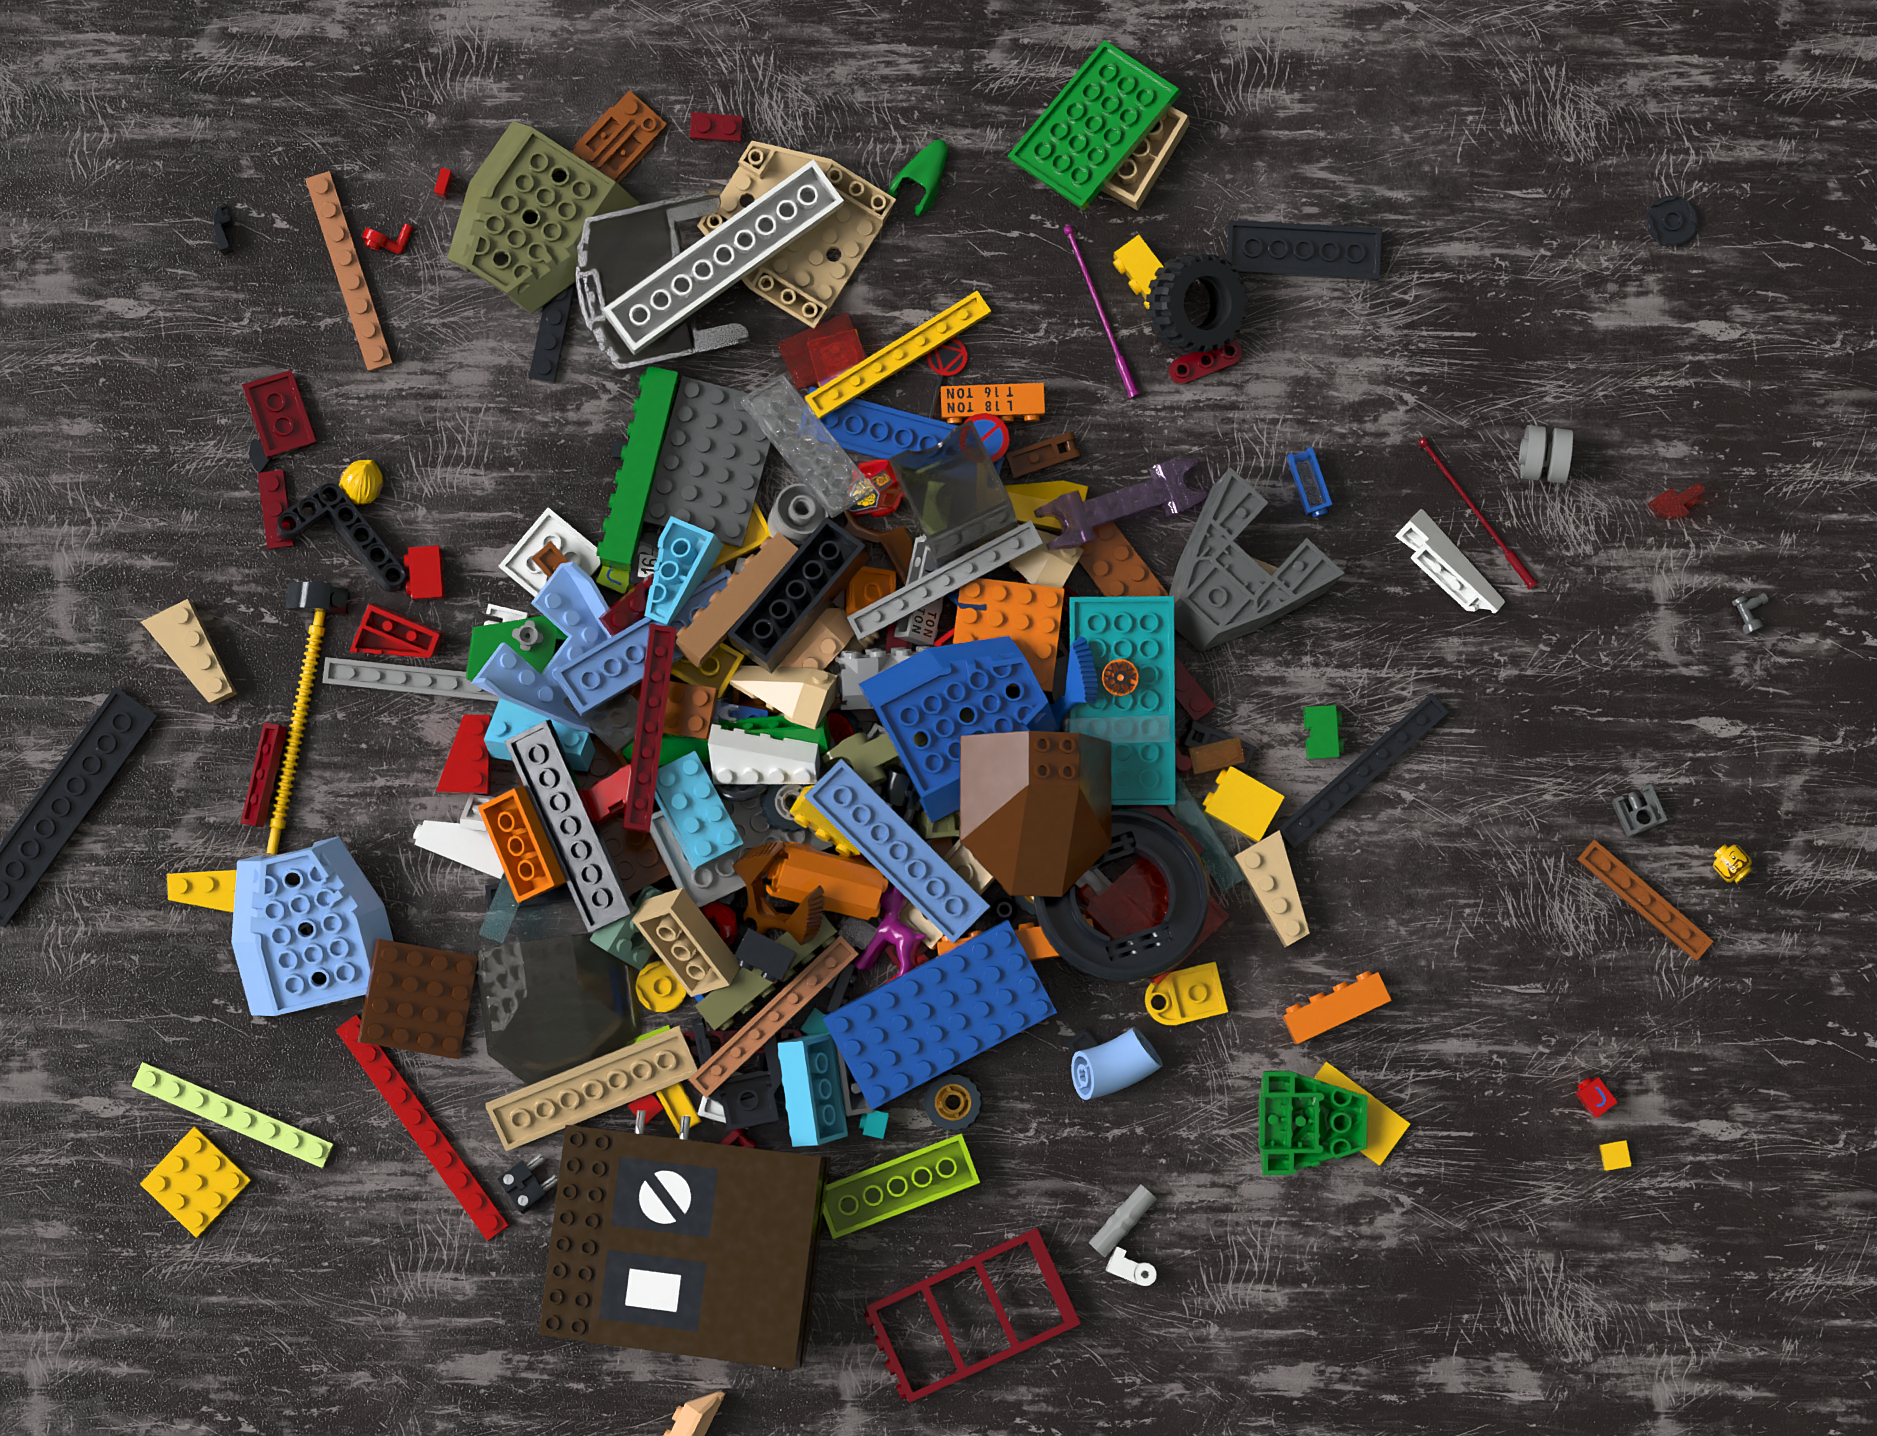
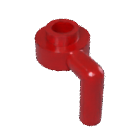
[362,223,414,254]

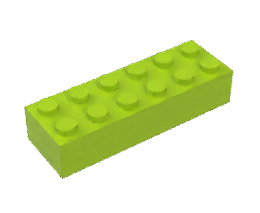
[823,1133,980,1239]

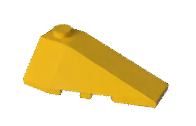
[986,481,1088,537]

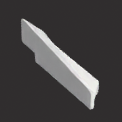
[1396,509,1505,613]

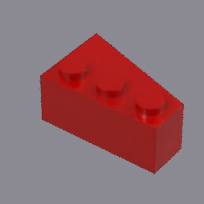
[349,603,445,658]
[436,714,492,795]
[582,764,631,826]

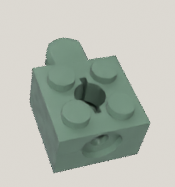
[590,885,664,971]

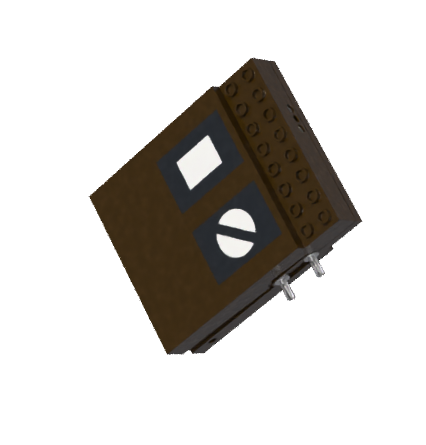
[538,1110,831,1370]

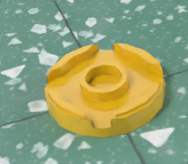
[636,961,687,1012]

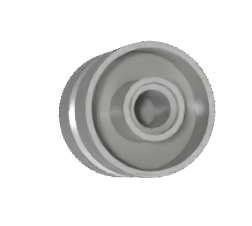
[1519,425,1573,484]
[767,483,829,549]

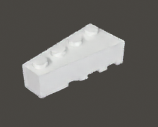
[708,724,820,784]

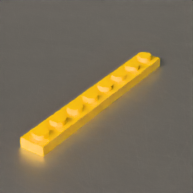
[805,291,991,420]

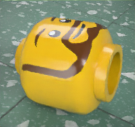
[1713,844,1752,883]

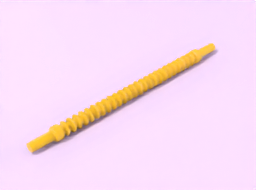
[266,611,326,855]

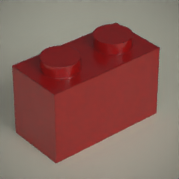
[404,545,445,602]

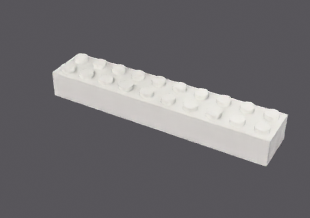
[603,159,844,355]

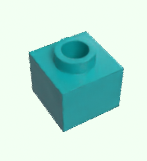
[859,1110,889,1139]

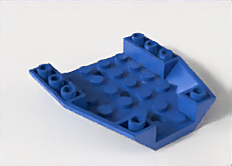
[858,636,1057,823]

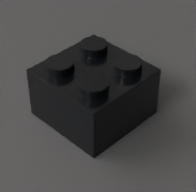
[734,928,797,984]

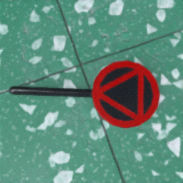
[927,338,967,419]

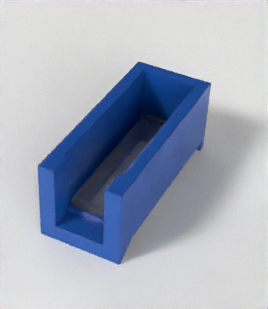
[1286,447,1332,518]

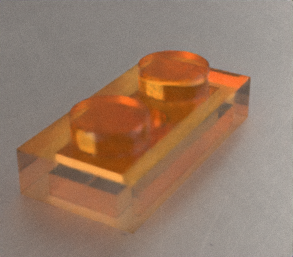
[1188,737,1245,775]

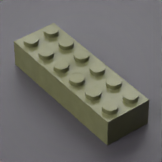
[695,915,838,1032]

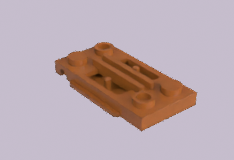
[571,90,667,184]

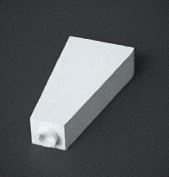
[413,820,506,880]

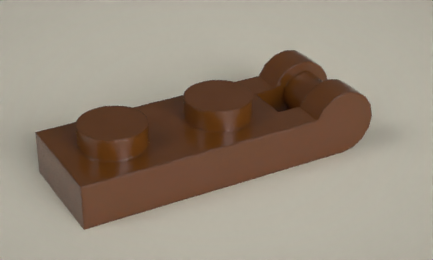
[1006,431,1082,479]

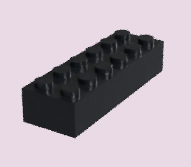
[727,517,870,674]

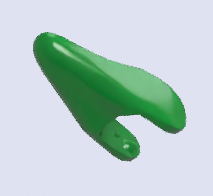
[888,139,948,216]

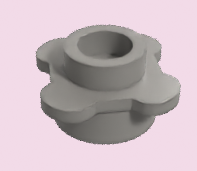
[512,620,543,651]

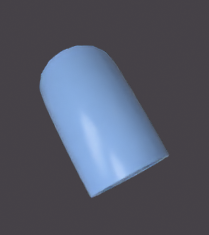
[1071,1027,1163,1100]

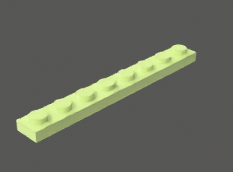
[132,1062,334,1168]

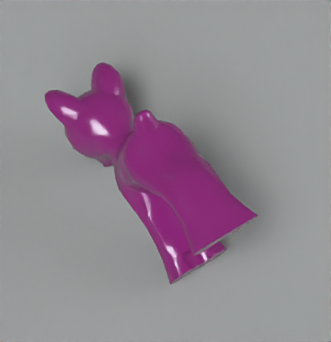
[853,883,927,978]

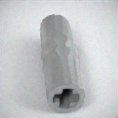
[1089,1184,1157,1257]

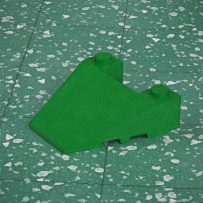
[466,616,568,682]

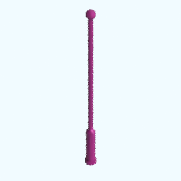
[1064,225,1141,399]

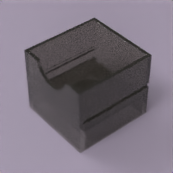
[888,420,1018,568]

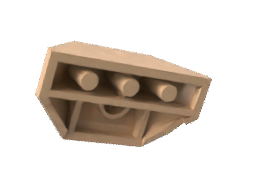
[778,608,855,670]
[663,1390,726,1436]

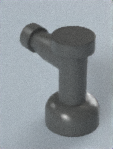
[1732,593,1768,635]

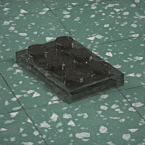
[564,690,639,755]

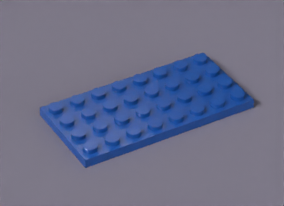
[822,920,1057,1110]

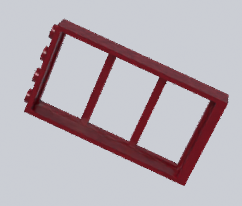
[863,1227,1081,1403]

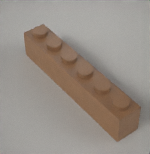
[675,532,798,668]

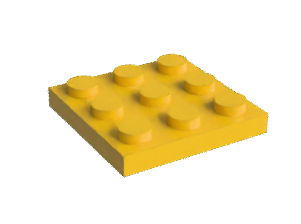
[140,1127,252,1238]

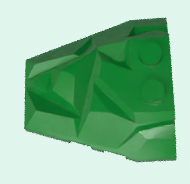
[1258,1070,1368,1175]

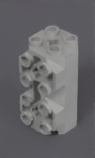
[833,646,932,710]

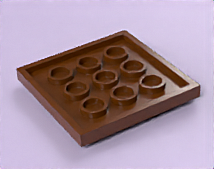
[357,939,478,1059]

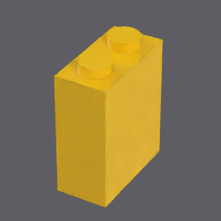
[1202,766,1285,843]

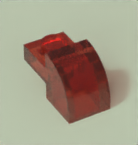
[1647,482,1705,520]

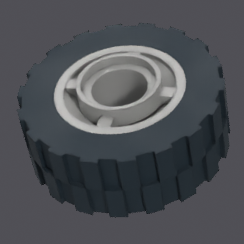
[760,784,813,833]

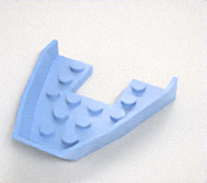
[471,561,634,742]

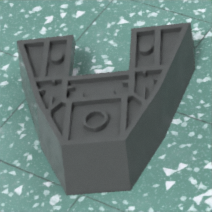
[1169,467,1345,652]

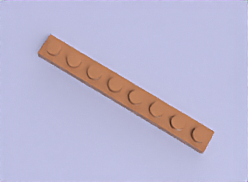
[305,171,393,372]
[688,935,859,1099]

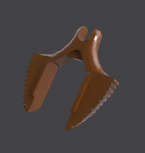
[828,508,913,613]
[732,841,825,946]

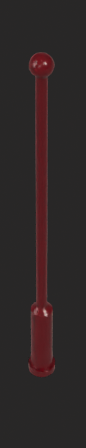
[1419,437,1539,590]

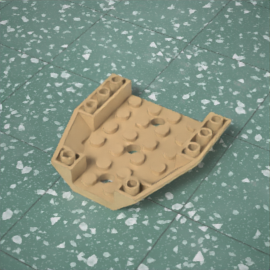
[697,141,896,329]

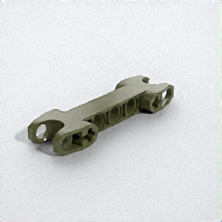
[822,708,974,789]

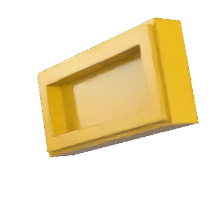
[656,1082,702,1134]

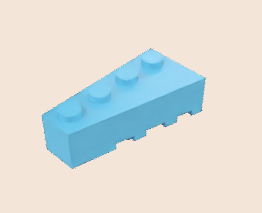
[484,698,595,772]

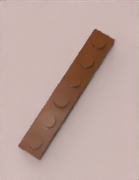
[1576,839,1713,961]

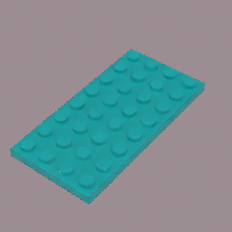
[1069,596,1175,805]

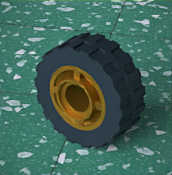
[924,1074,983,1131]

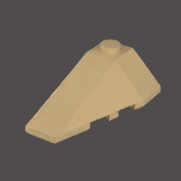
[985,515,1084,588]
[730,665,837,729]

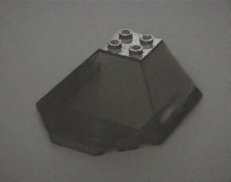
[474,933,642,1086]

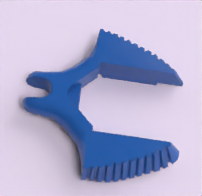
[1006,637,1098,732]

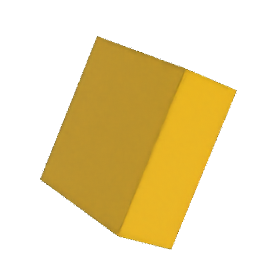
[1599,1140,1631,1171]

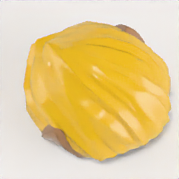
[339,460,384,505]

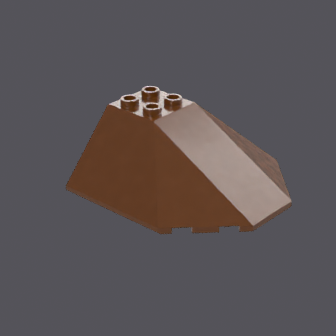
[960,731,1112,897]

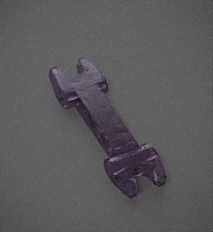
[1034,457,1209,551]

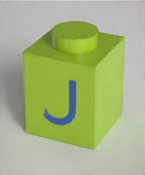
[596,566,637,596]

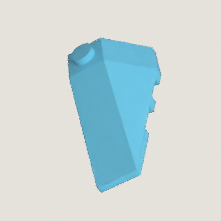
[645,516,724,626]

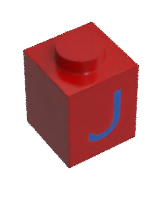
[1575,1076,1618,1118]

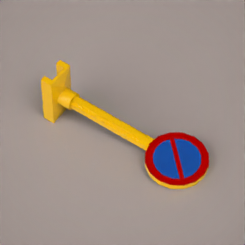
[958,413,1010,554]

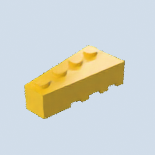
[167,870,237,913]

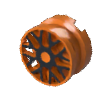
[1102,659,1139,696]

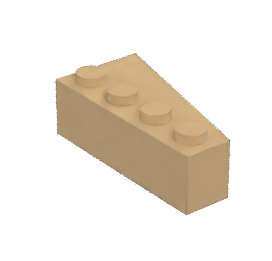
[1233,830,1310,947]

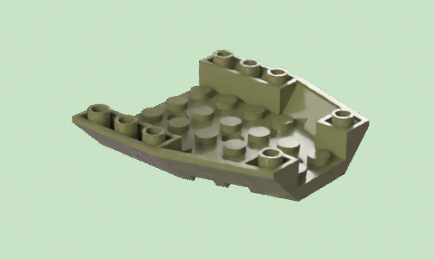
[447,121,639,315]

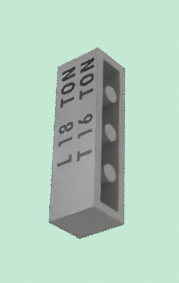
[894,537,955,645]

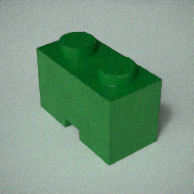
[1303,705,1344,761]

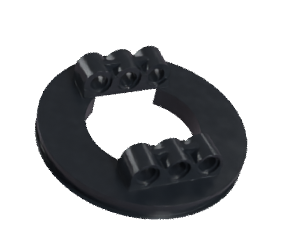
[1034,809,1210,982]

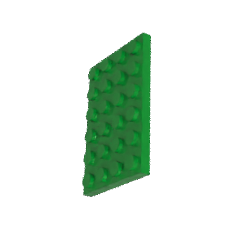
[1007,40,1182,211]

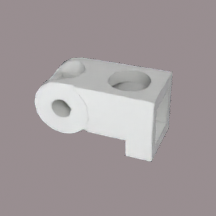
[1106,1246,1157,1286]

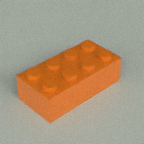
[478,786,567,903]

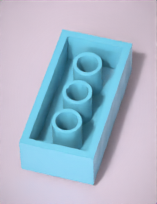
[654,751,743,871]
[778,1033,848,1147]

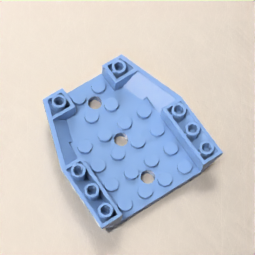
[232,836,394,1016]

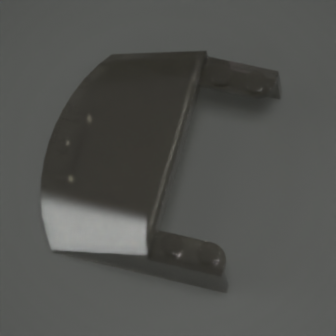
[575,190,751,370]

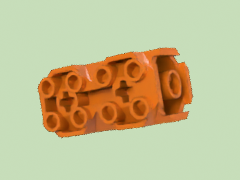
[766,841,888,920]

